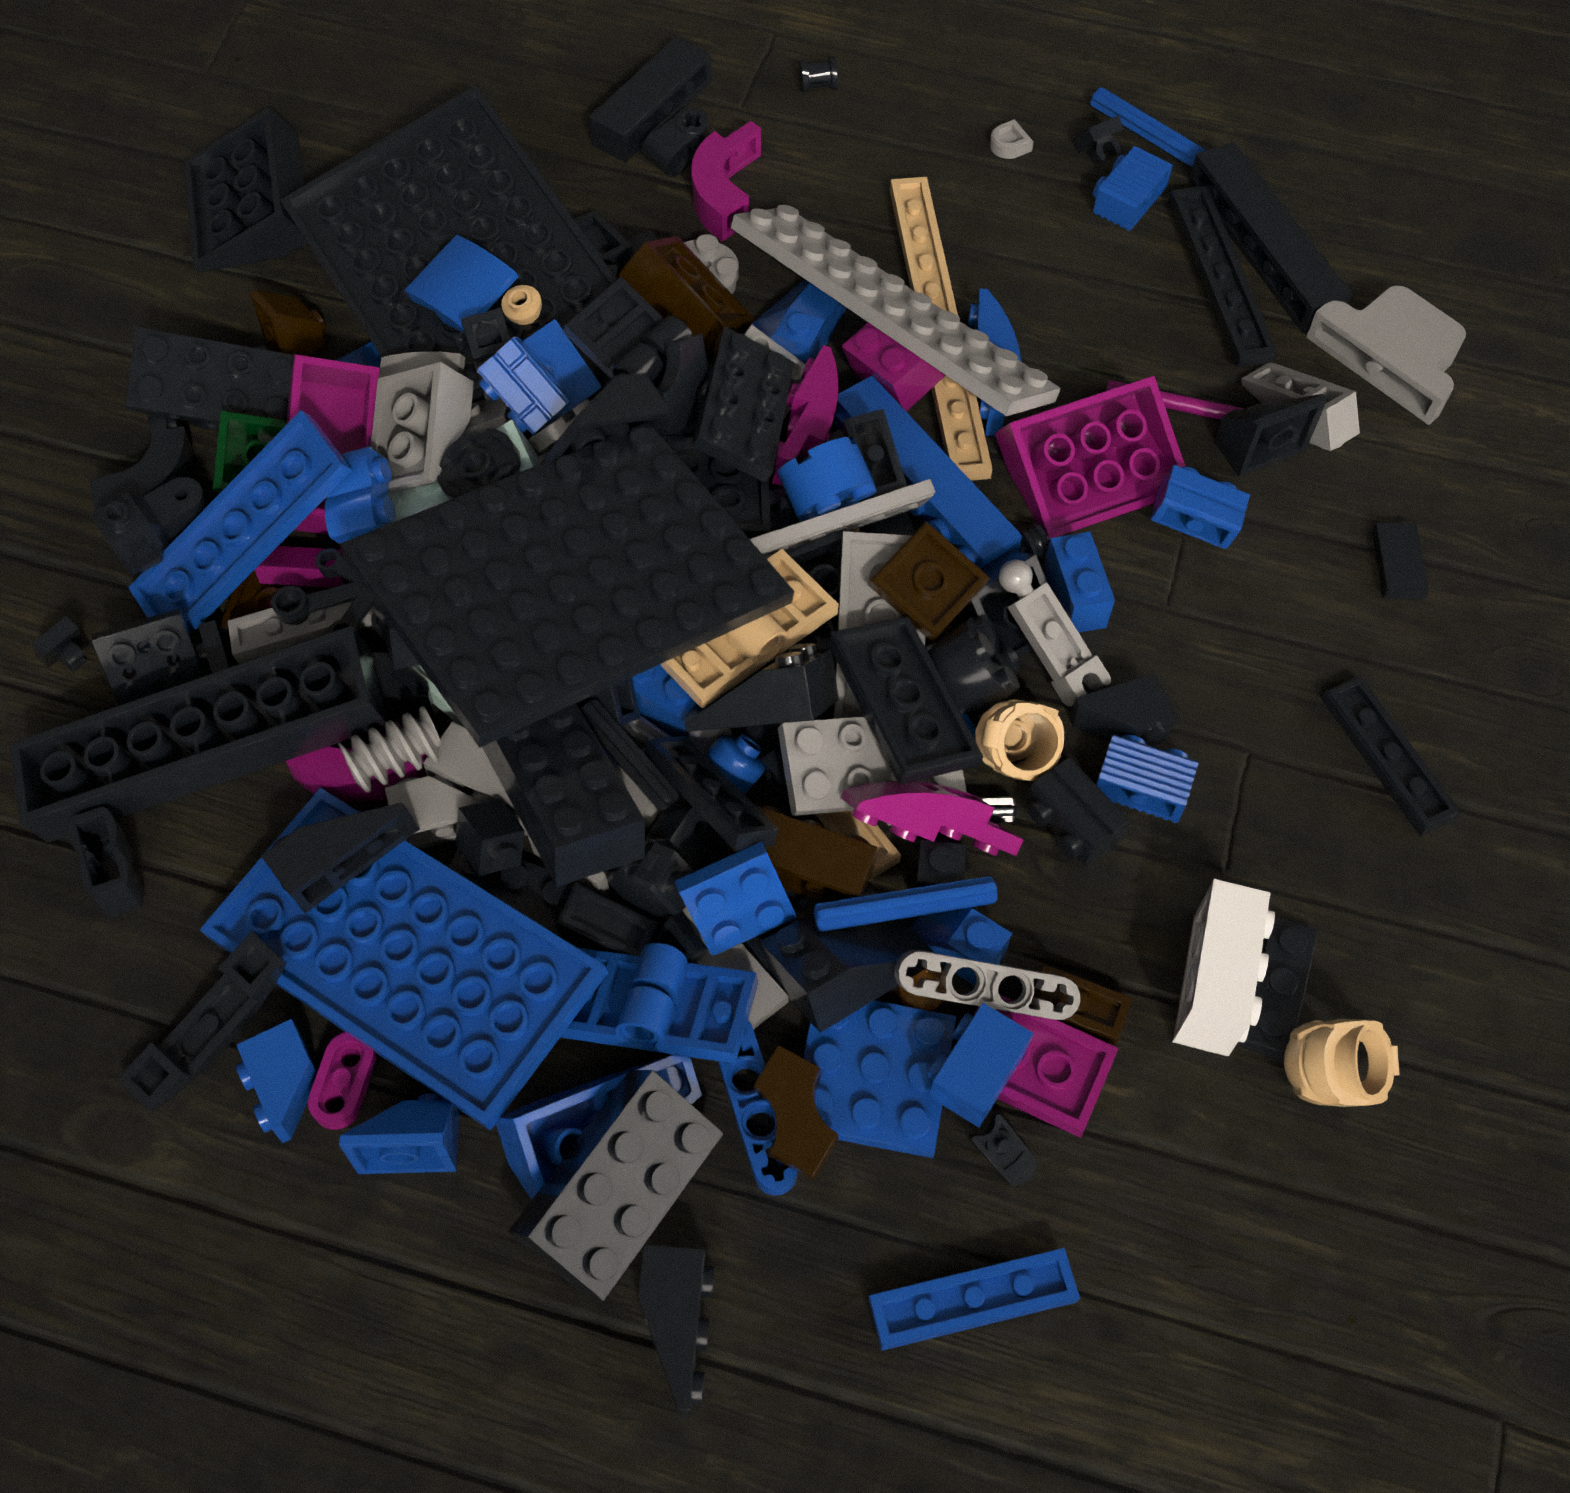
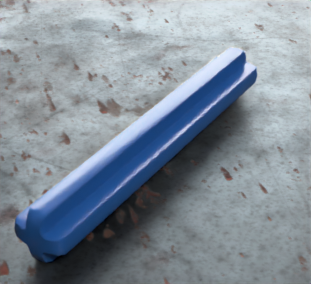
[1090,87,1207,168]
[814,876,997,932]

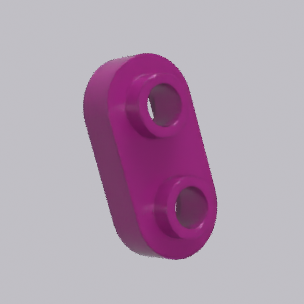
[308,1032,377,1130]

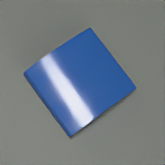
[404,235,519,332]

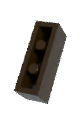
[727,805,877,903]

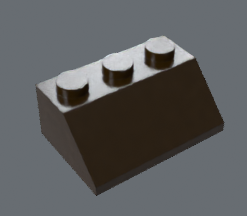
[617,236,755,358]

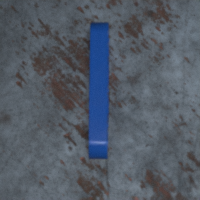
[716,1020,798,1196]

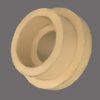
[501,285,542,325]

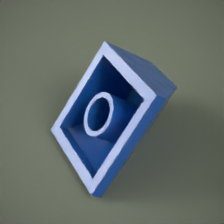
[339,1093,460,1174]

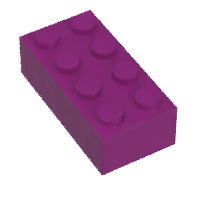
[286,354,379,535]

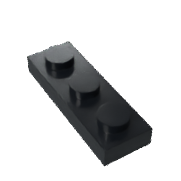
[1240,917,1319,1060]

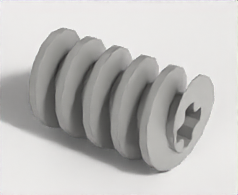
[338,706,442,793]

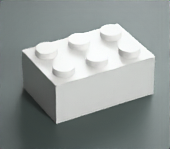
[1173,879,1275,1056]

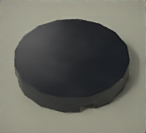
[438,429,521,500]

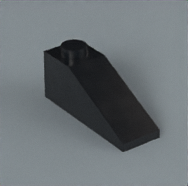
[261,802,420,913]

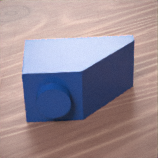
[910,908,1012,986]

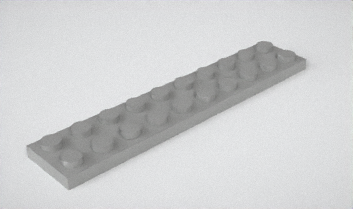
[731,205,1061,416]

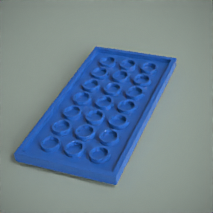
[200,788,608,1131]

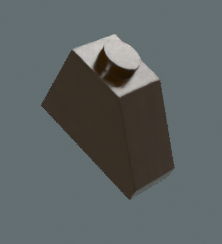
[249,290,327,357]

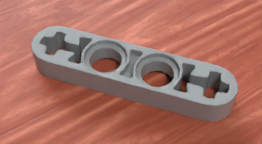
[894,950,1080,1020]

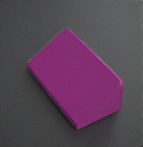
[255,546,346,588]

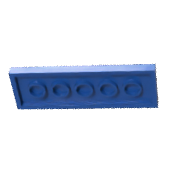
[128,410,352,635]

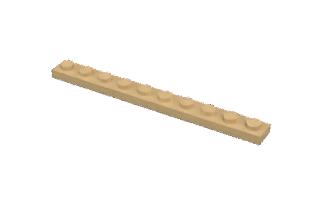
[890,177,992,481]

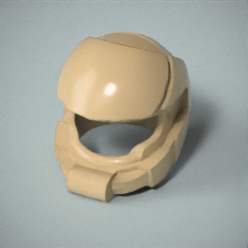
[975,700,1064,781]
[1284,1019,1400,1107]

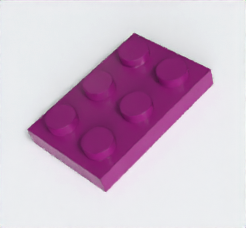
[973,994,1119,1138]

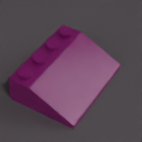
[995,376,1185,540]

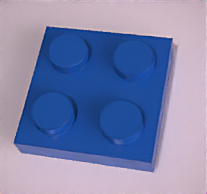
[675,841,797,956]

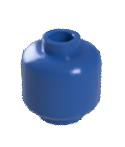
[705,734,764,795]

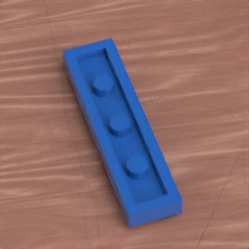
[868,1248,1080,1351]

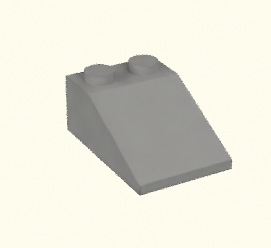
[370,362,474,493]

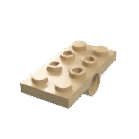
[660,549,839,709]

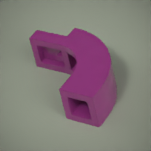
[691,121,761,242]
[286,722,428,803]

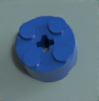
[778,437,877,522]

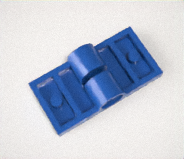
[560,943,758,1064]

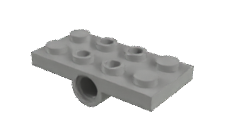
[778,717,967,816]

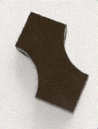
[753,1045,839,1181]

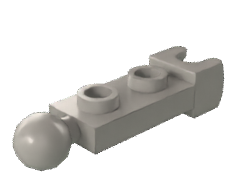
[998,560,1111,707]

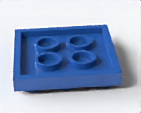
[803,1001,956,1158]

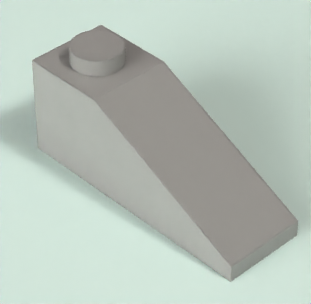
[1241,362,1360,451]

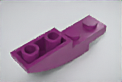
[773,345,838,487]
[840,781,1024,856]

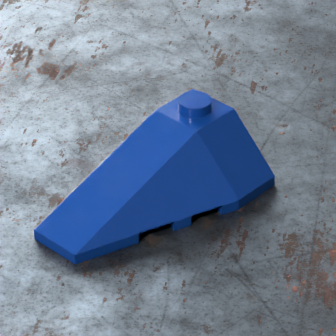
[752,279,847,364]
[496,1054,702,1200]

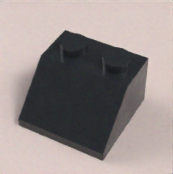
[955,551,1047,658]

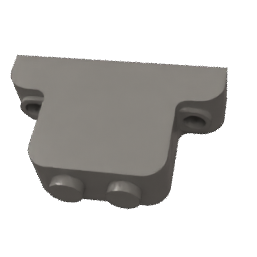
[1306,286,1466,425]

